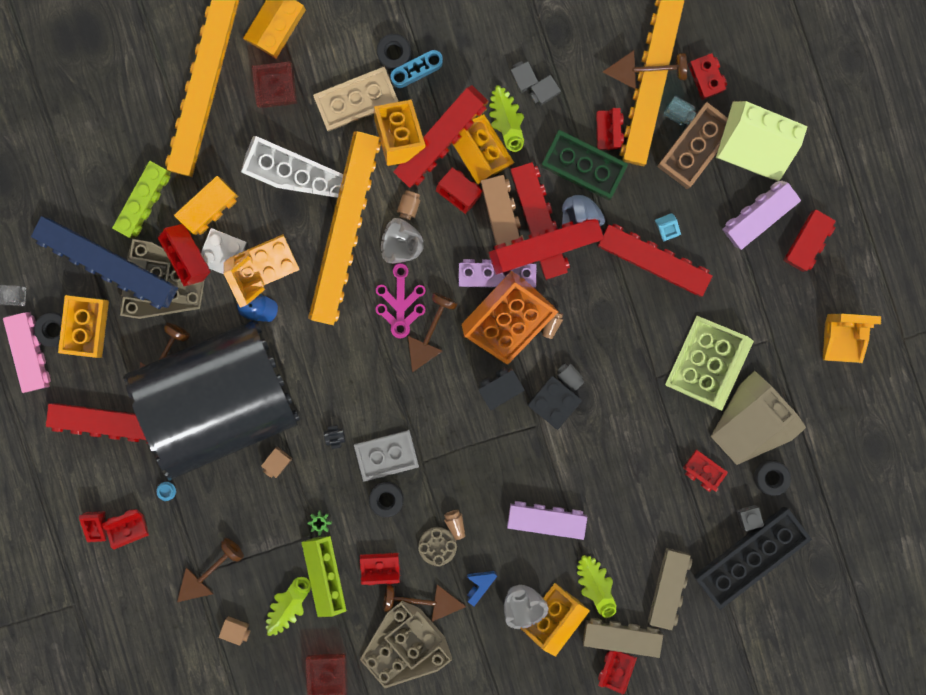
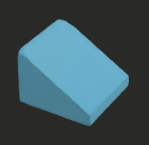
[655,213,681,242]

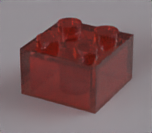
[252,62,297,108]
[306,654,348,695]

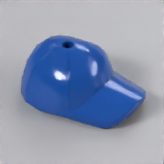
[237,293,278,322]

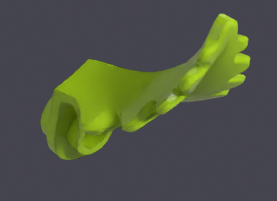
[489,85,524,152]
[577,555,616,618]
[265,577,311,636]

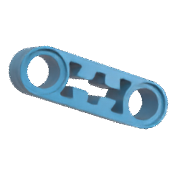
[391,50,443,88]

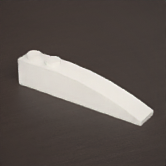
[241,136,343,198]

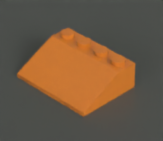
[462,271,558,365]

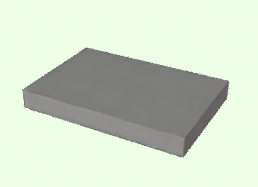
[354,430,419,482]

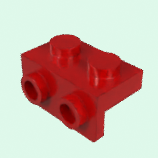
[596,108,624,150]
[683,450,728,492]
[102,510,149,550]
[360,553,400,585]
[598,650,637,694]

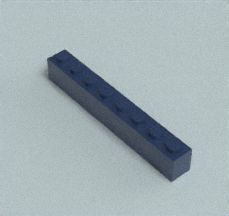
[31,216,179,309]

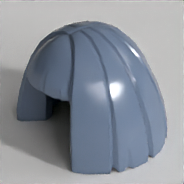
[562,195,605,226]

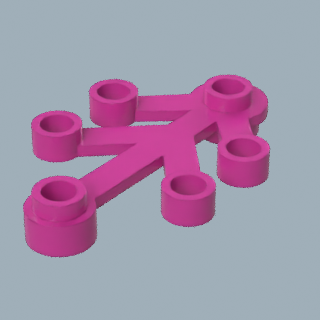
[376,264,426,338]

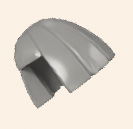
[381,218,424,263]
[504,585,549,629]

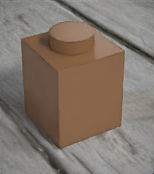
[261,447,293,478]
[219,616,251,646]

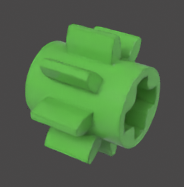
[307,510,332,535]

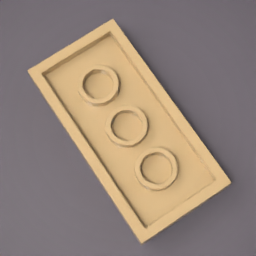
[313,66,398,131]

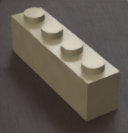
[648,548,692,630]
[582,618,663,658]

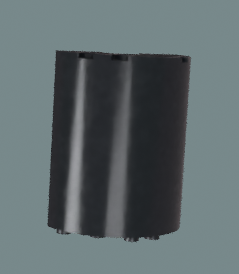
[123,320,300,480]

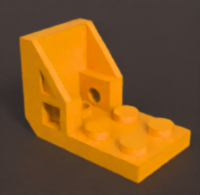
[223,234,300,308]
[823,314,881,363]

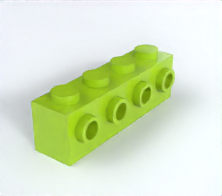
[113,161,171,239]
[302,536,347,617]

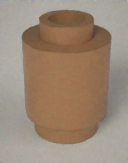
[397,190,421,220]

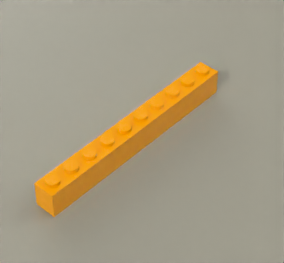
[165,0,239,177]
[620,0,684,166]
[308,131,381,325]

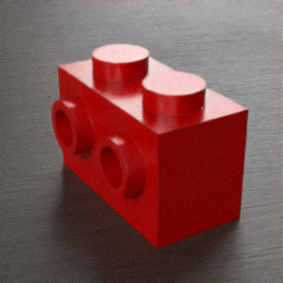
[688,53,727,100]
[436,167,482,214]

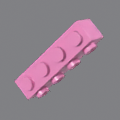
[3,312,51,393]

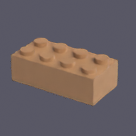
[657,102,728,189]
[481,175,524,246]

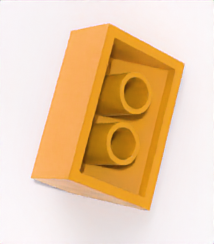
[243,0,306,59]
[374,100,425,166]
[453,114,514,184]
[174,176,238,235]
[58,295,109,358]
[520,583,590,657]

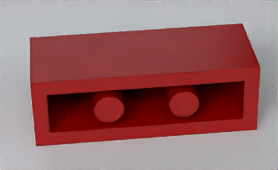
[783,209,836,272]
[158,224,210,286]

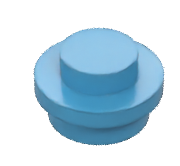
[157,482,176,501]

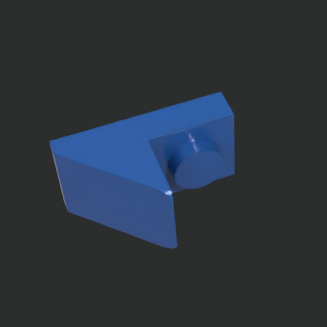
[467,571,497,606]

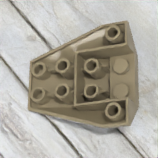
[120,239,205,319]
[710,371,806,465]
[360,601,452,688]

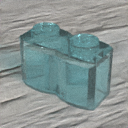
[663,95,697,126]

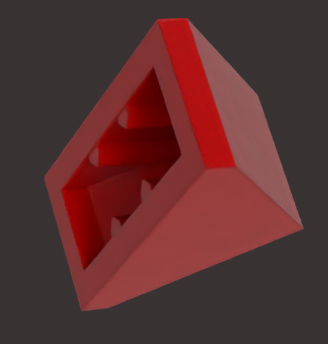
[79,511,106,542]

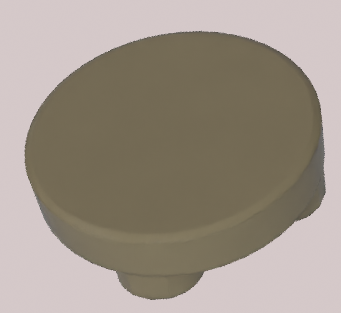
[419,527,457,566]

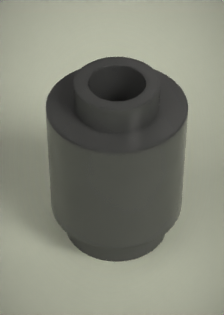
[557,363,585,392]

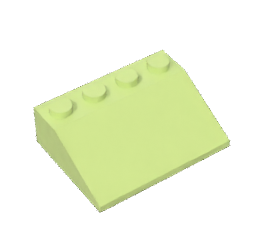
[716,101,807,181]
[665,316,754,411]

